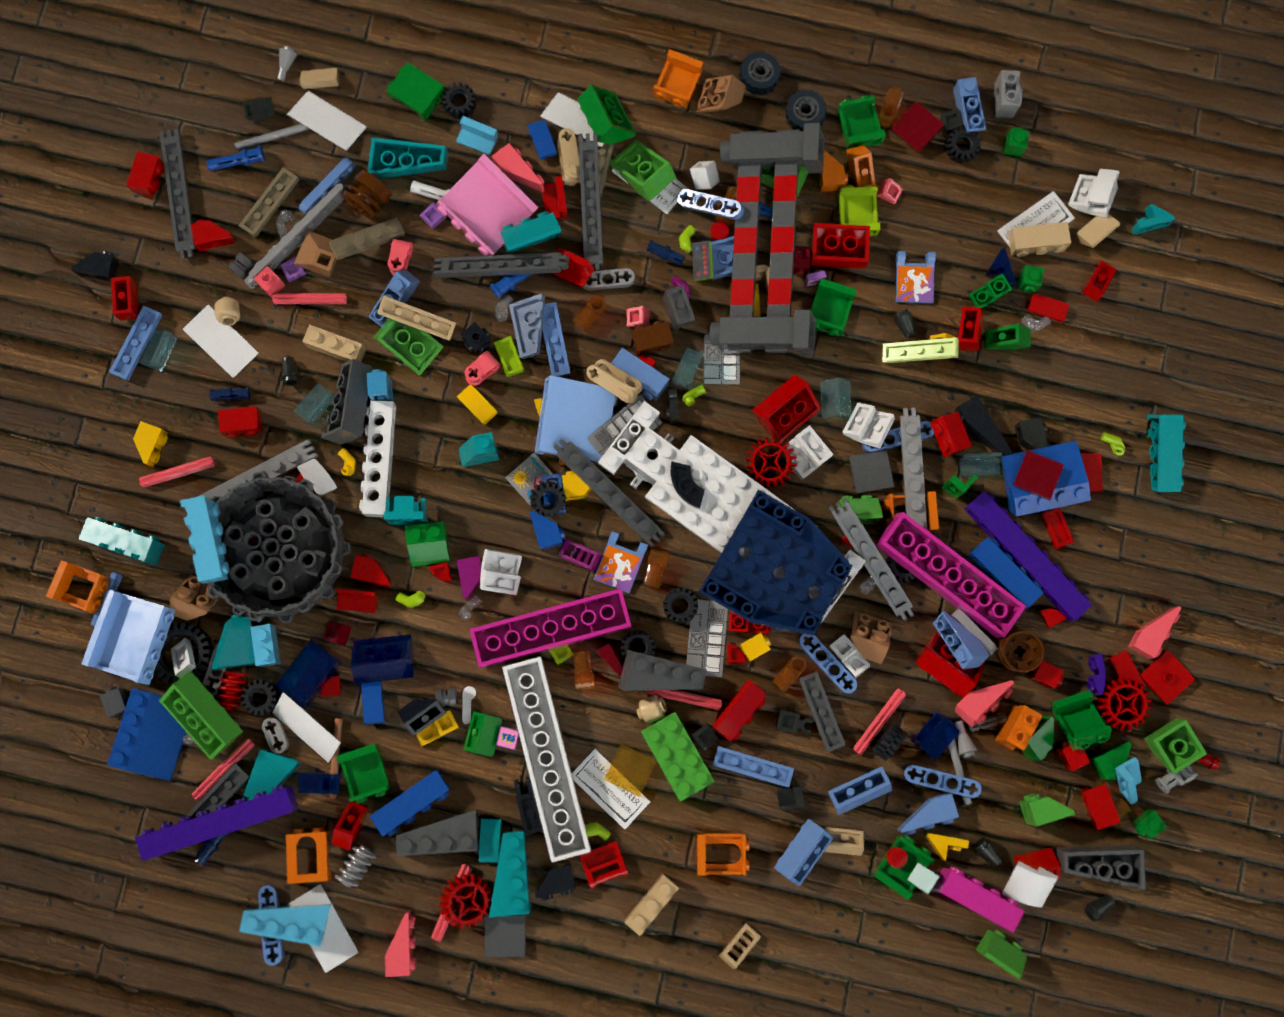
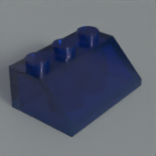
[350,634,414,684]
[275,639,342,709]

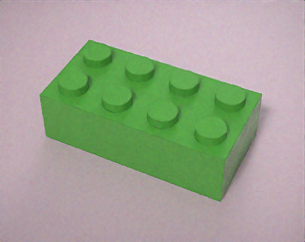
[159,672,243,760]
[641,712,715,802]

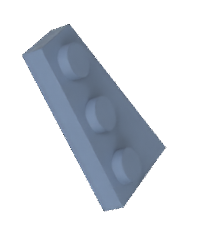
[509,293,545,359]

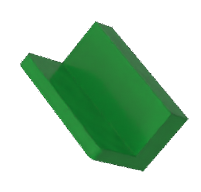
[942,474,979,499]
[463,711,503,757]

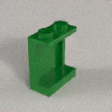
[386,62,445,122]
[837,95,886,150]
[811,278,857,337]
[1052,690,1112,751]
[336,744,391,804]
[872,835,935,901]

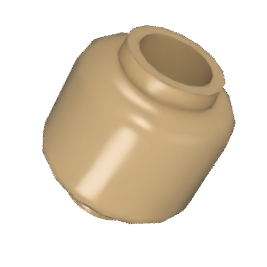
[214,297,241,326]
[637,695,667,724]

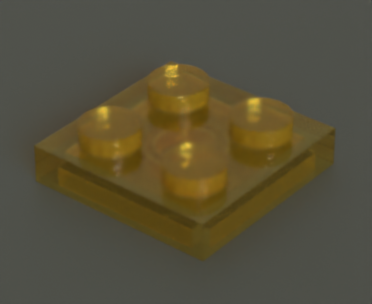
[604,744,656,797]

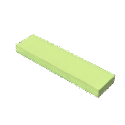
[882,337,959,363]

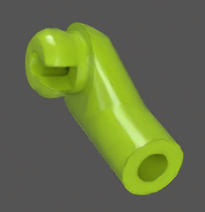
[679,225,696,253]
[682,385,706,406]
[1101,432,1125,456]
[396,591,426,608]
[585,822,611,841]

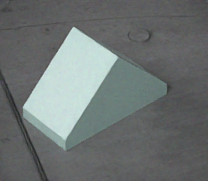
[907,863,939,894]

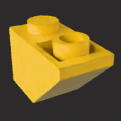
[133,421,168,468]
[562,471,591,501]

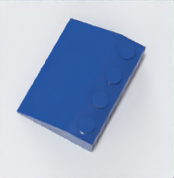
[1001,440,1091,517]
[107,688,186,781]

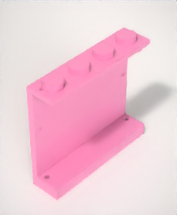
[436,154,538,256]

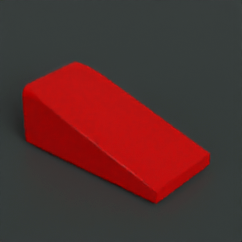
[1082,260,1117,302]

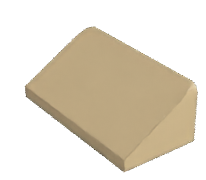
[300,68,339,89]
[1077,214,1120,248]
[824,827,864,856]

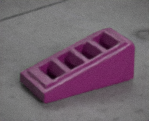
[558,539,603,573]

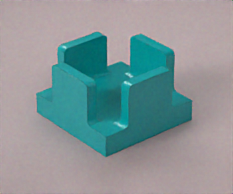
[384,496,429,525]

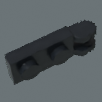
[514,776,543,835]

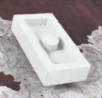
[171,637,196,679]

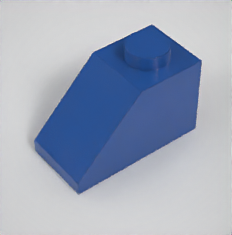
[530,511,565,551]

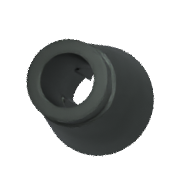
[893,309,916,338]
[281,356,300,386]
[973,837,1002,867]
[1084,895,1115,922]

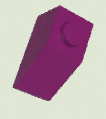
[457,556,483,600]

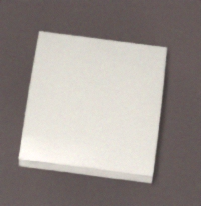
[1068,174,1118,218]
[843,403,895,448]
[782,426,834,480]
[480,549,522,595]
[1002,861,1058,908]

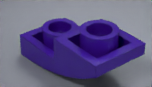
[1087,653,1105,696]

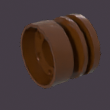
[342,170,392,220]
[996,631,1044,672]

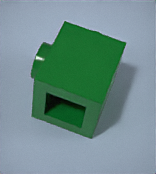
[1003,127,1030,157]
[1017,265,1044,293]
[1132,810,1167,839]

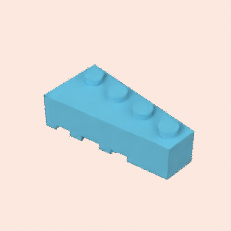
[180,496,229,584]
[239,904,331,946]

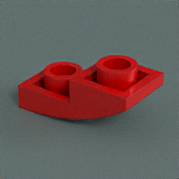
[729,612,770,634]

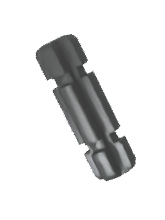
[968,712,1007,732]

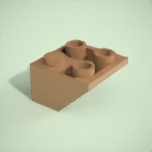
[696,75,746,114]
[294,230,337,278]
[170,574,219,621]
[850,611,892,664]

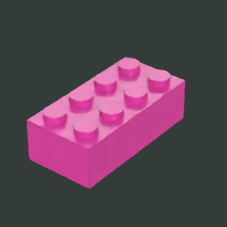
[933,866,1024,933]

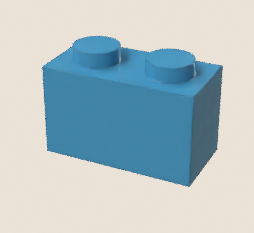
[367,369,393,401]

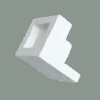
[690,160,719,190]

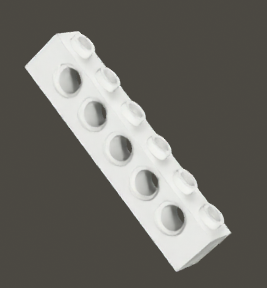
[359,400,396,517]

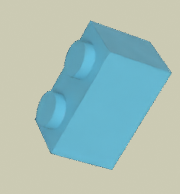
[250,624,281,667]

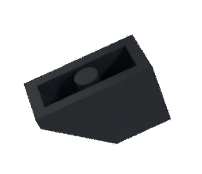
[71,251,119,282]
[397,699,446,736]

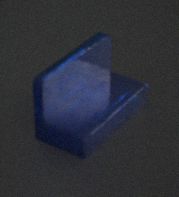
[911,712,960,760]

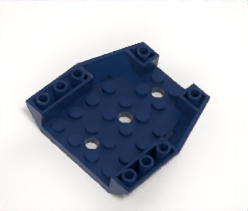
[699,489,853,636]

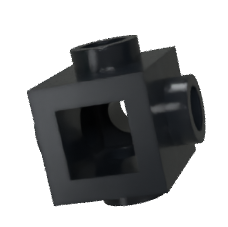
[461,322,491,355]

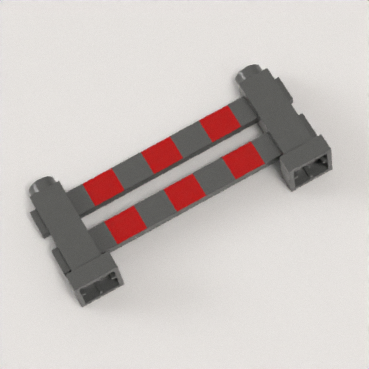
[710,123,825,356]

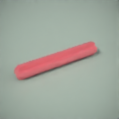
[272,293,347,304]
[139,456,215,488]
[853,689,906,755]
[646,690,722,710]
[192,738,255,801]
[431,864,472,942]

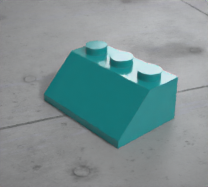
[500,211,562,254]

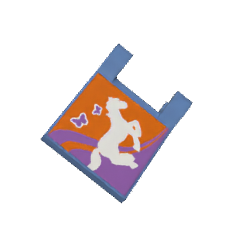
[896,251,936,304]
[593,531,648,593]

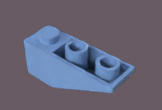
[953,77,986,132]
[369,270,420,327]
[933,611,990,669]
[897,793,959,835]

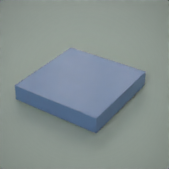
[712,236,734,280]

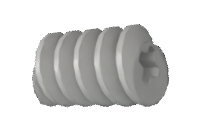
[335,843,377,889]

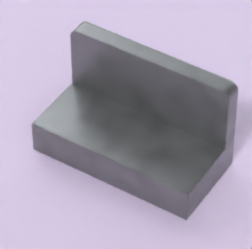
[662,285,696,331]

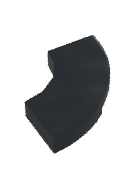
[670,461,705,509]

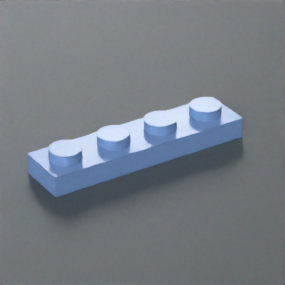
[542,302,571,377]
[109,305,162,381]
[713,746,794,788]

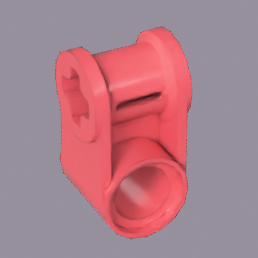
[388,239,413,276]
[465,351,501,386]

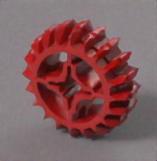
[746,436,797,488]
[1097,677,1152,731]
[438,873,493,929]

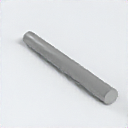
[235,124,308,150]
[944,726,972,805]

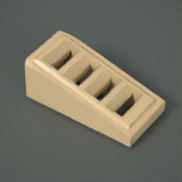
[719,923,761,969]

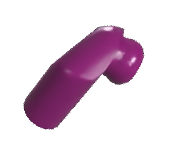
[670,275,690,299]

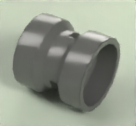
[227,252,254,278]
[435,687,458,708]

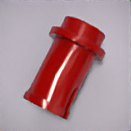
[1197,753,1220,770]

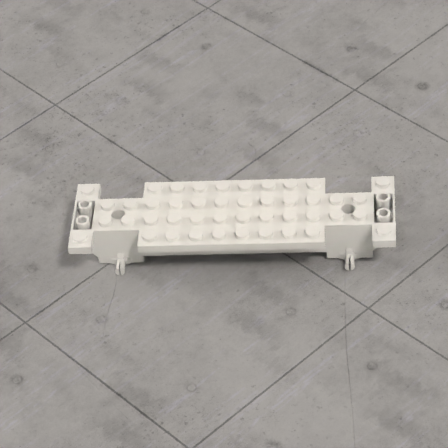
[598,401,866,623]

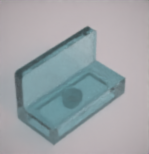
[141,330,177,372]
[672,348,705,390]
[821,378,851,419]
[294,383,334,426]
[959,452,1002,477]

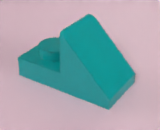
[1131,204,1175,235]

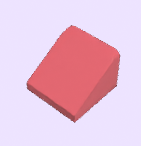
[876,178,903,204]
[627,306,650,328]

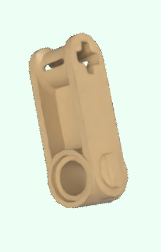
[557,128,580,186]
[587,359,642,403]

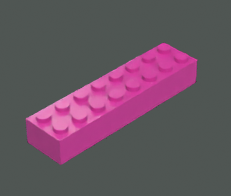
[875,512,1026,638]
[469,588,632,668]

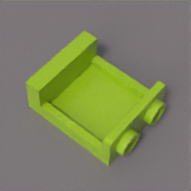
[838,185,880,236]

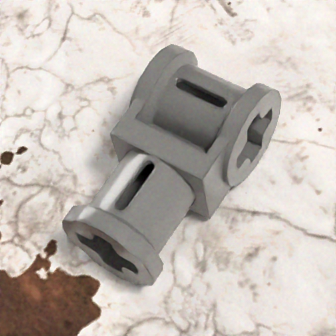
[1155,765,1199,794]

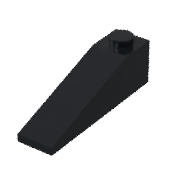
[954,395,1013,460]

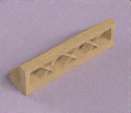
[377,296,456,341]

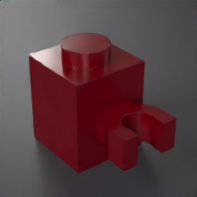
[793,246,811,276]

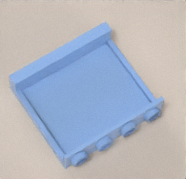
[535,375,617,466]
[82,589,175,685]

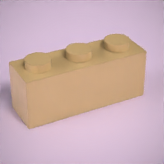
[1008,222,1071,257]
[302,324,366,362]
[624,873,679,936]

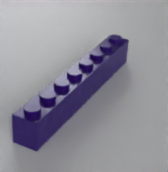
[964,491,1092,622]
[135,784,299,861]

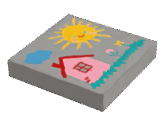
[505,453,553,507]

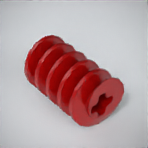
[216,670,249,713]

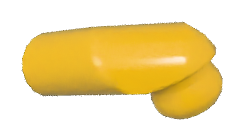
[338,448,356,476]

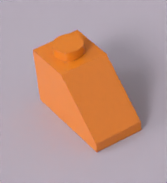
[846,145,876,187]
[819,150,848,192]

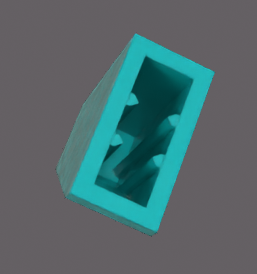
[459,432,500,467]
[212,615,255,670]
[243,749,302,800]

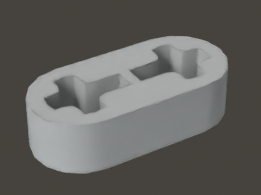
[262,718,289,754]

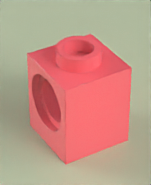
[254,266,285,298]

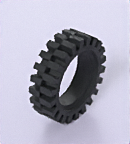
[154,623,214,683]

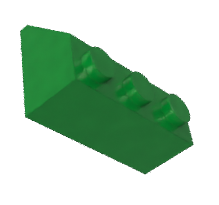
[577,84,637,145]

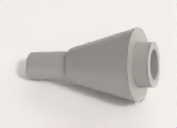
[277,46,297,82]
[955,721,978,758]

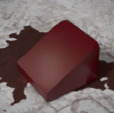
[323,621,351,646]

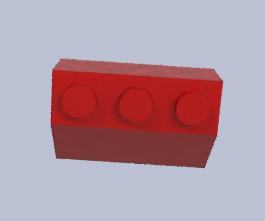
[810,223,870,269]
[752,374,822,443]
[915,631,986,698]
[711,679,766,742]

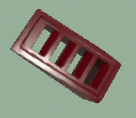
[596,644,623,677]

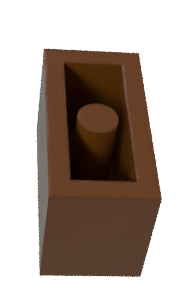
[631,320,674,356]

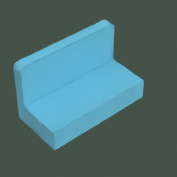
[456,116,498,156]
[1115,757,1142,804]

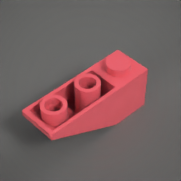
[492,143,544,193]
[1128,606,1182,659]
[954,680,1014,727]
[385,911,416,977]

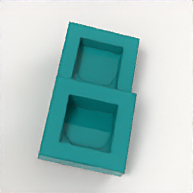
[479,819,502,863]

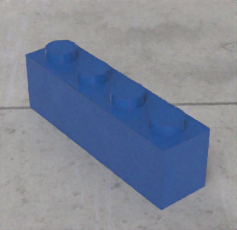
[968,537,1043,610]
[369,770,451,837]

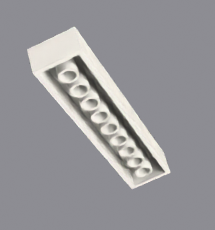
[502,657,591,862]

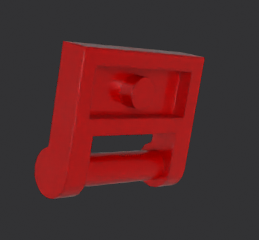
[579,841,629,889]

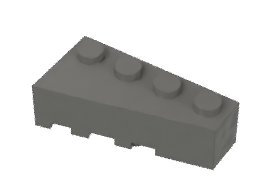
[321,359,372,445]
[618,650,707,691]
[396,809,479,856]
[1057,845,1146,890]

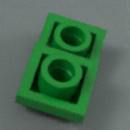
[969,273,1012,309]

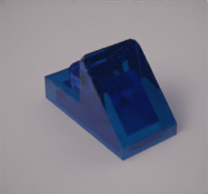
[985,248,1016,288]
[297,772,340,794]

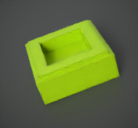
[549,645,574,665]

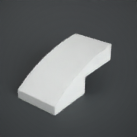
[1089,169,1119,206]
[297,458,337,497]
[829,634,870,679]

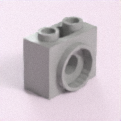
[994,70,1023,118]

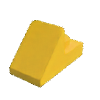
[925,832,969,861]

